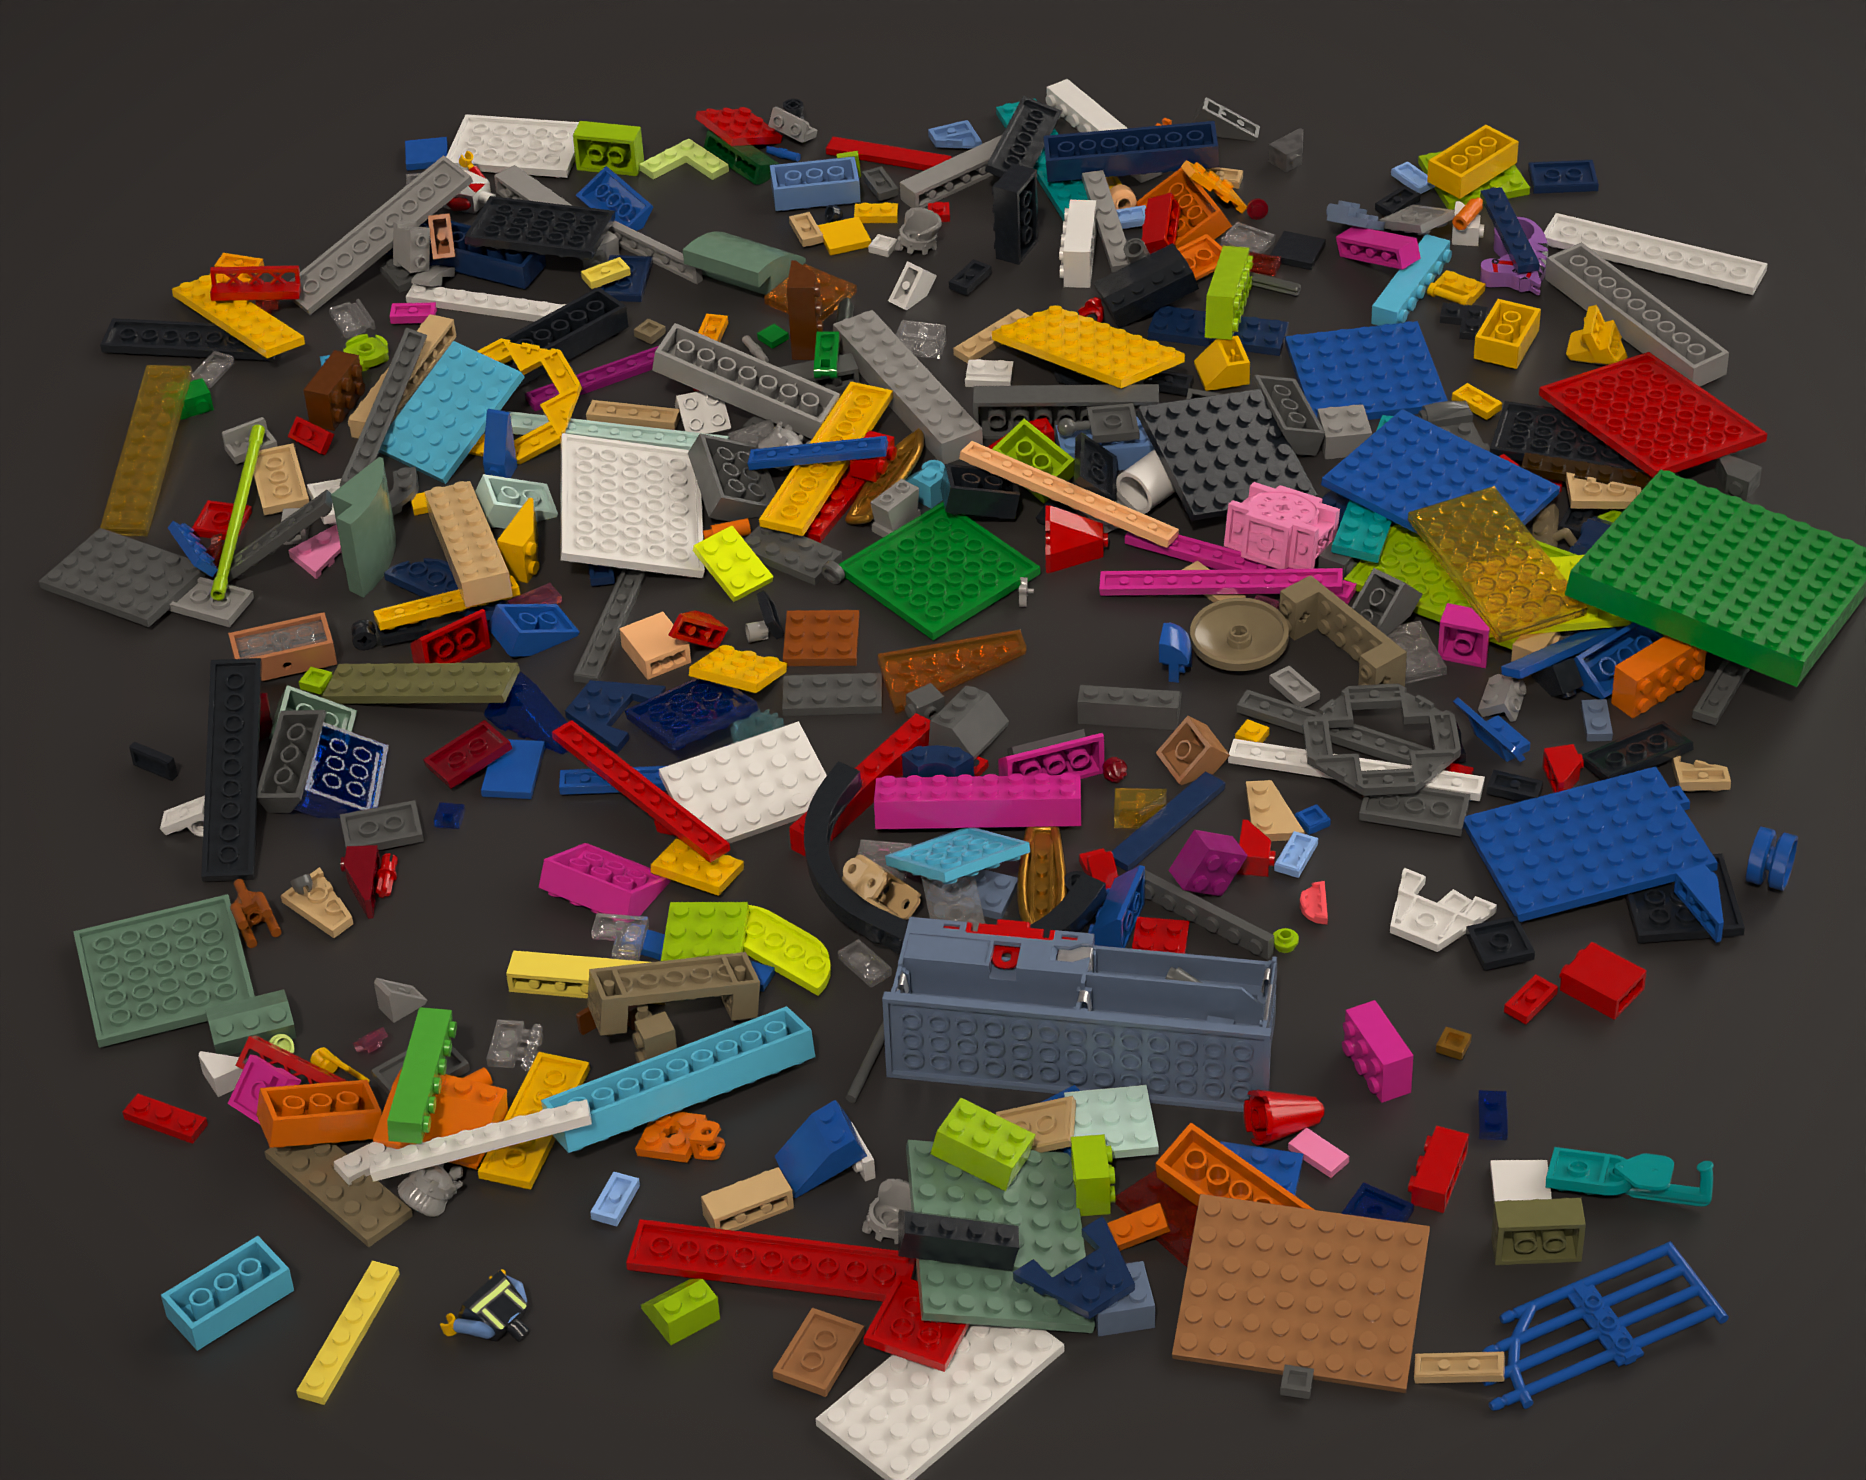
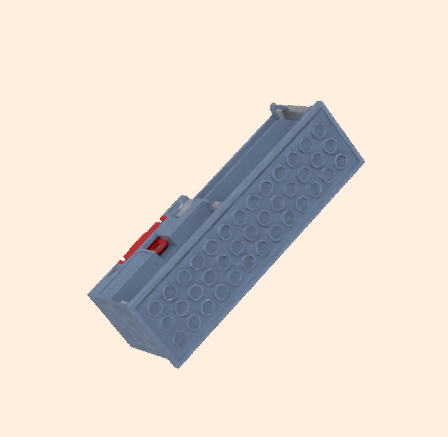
[882,917,1277,1112]

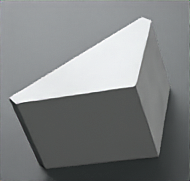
[374,978,428,1023]

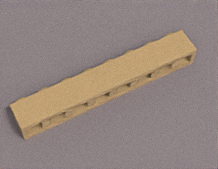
[348,314,456,439]

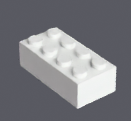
[1059,200,1097,288]

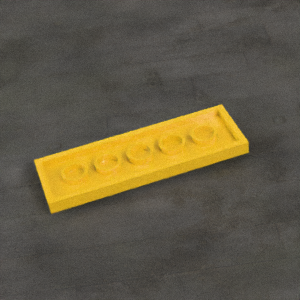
[478,1052,590,1190]

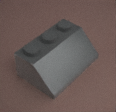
[929,685,1009,760]

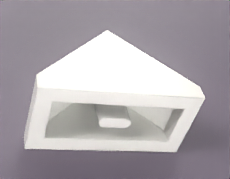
[198,1051,248,1097]

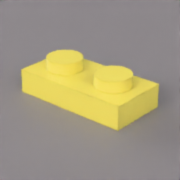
[581,257,631,289]

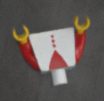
[444,151,496,213]

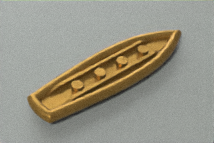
[845,428,924,524]
[1017,826,1067,925]

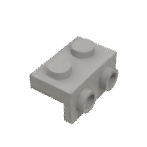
[768,107,818,143]
[222,417,278,464]
[1478,674,1526,722]

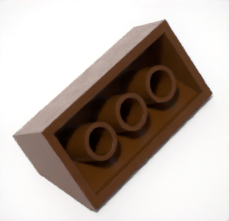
[786,260,823,360]

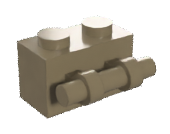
[632,1004,677,1063]

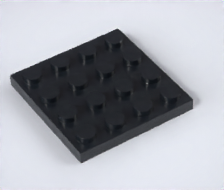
[1625,853,1745,943]

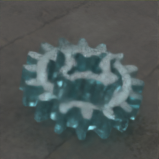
[731,708,785,744]

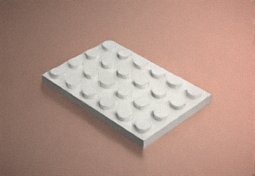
[446,114,579,178]
[659,721,827,843]

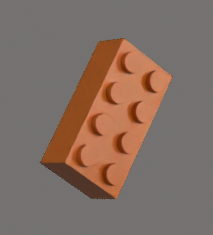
[1611,635,1707,719]
[257,1080,382,1148]

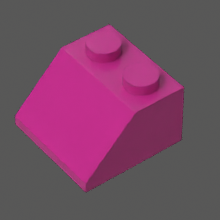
[1438,603,1490,668]

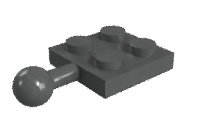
[1057,403,1139,443]

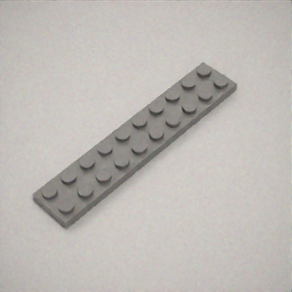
[289,155,473,315]

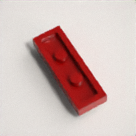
[122,1093,208,1144]

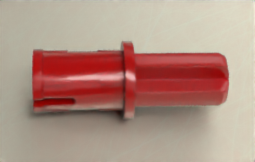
[376,853,398,898]

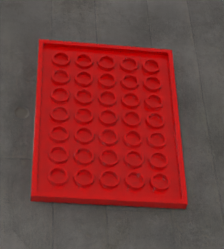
[1539,352,1767,478]

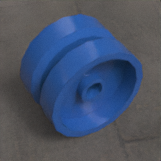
[1746,827,1798,891]

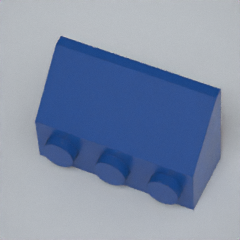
[1088,865,1145,948]

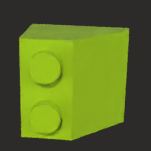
[641,1279,720,1345]

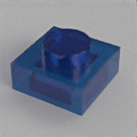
[434,802,465,829]

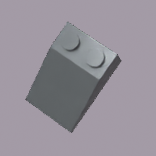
[1351,568,1423,636]

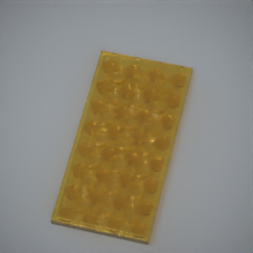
[1408,486,1588,643]

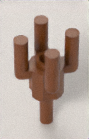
[230,879,281,948]

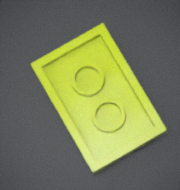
[692,526,773,602]

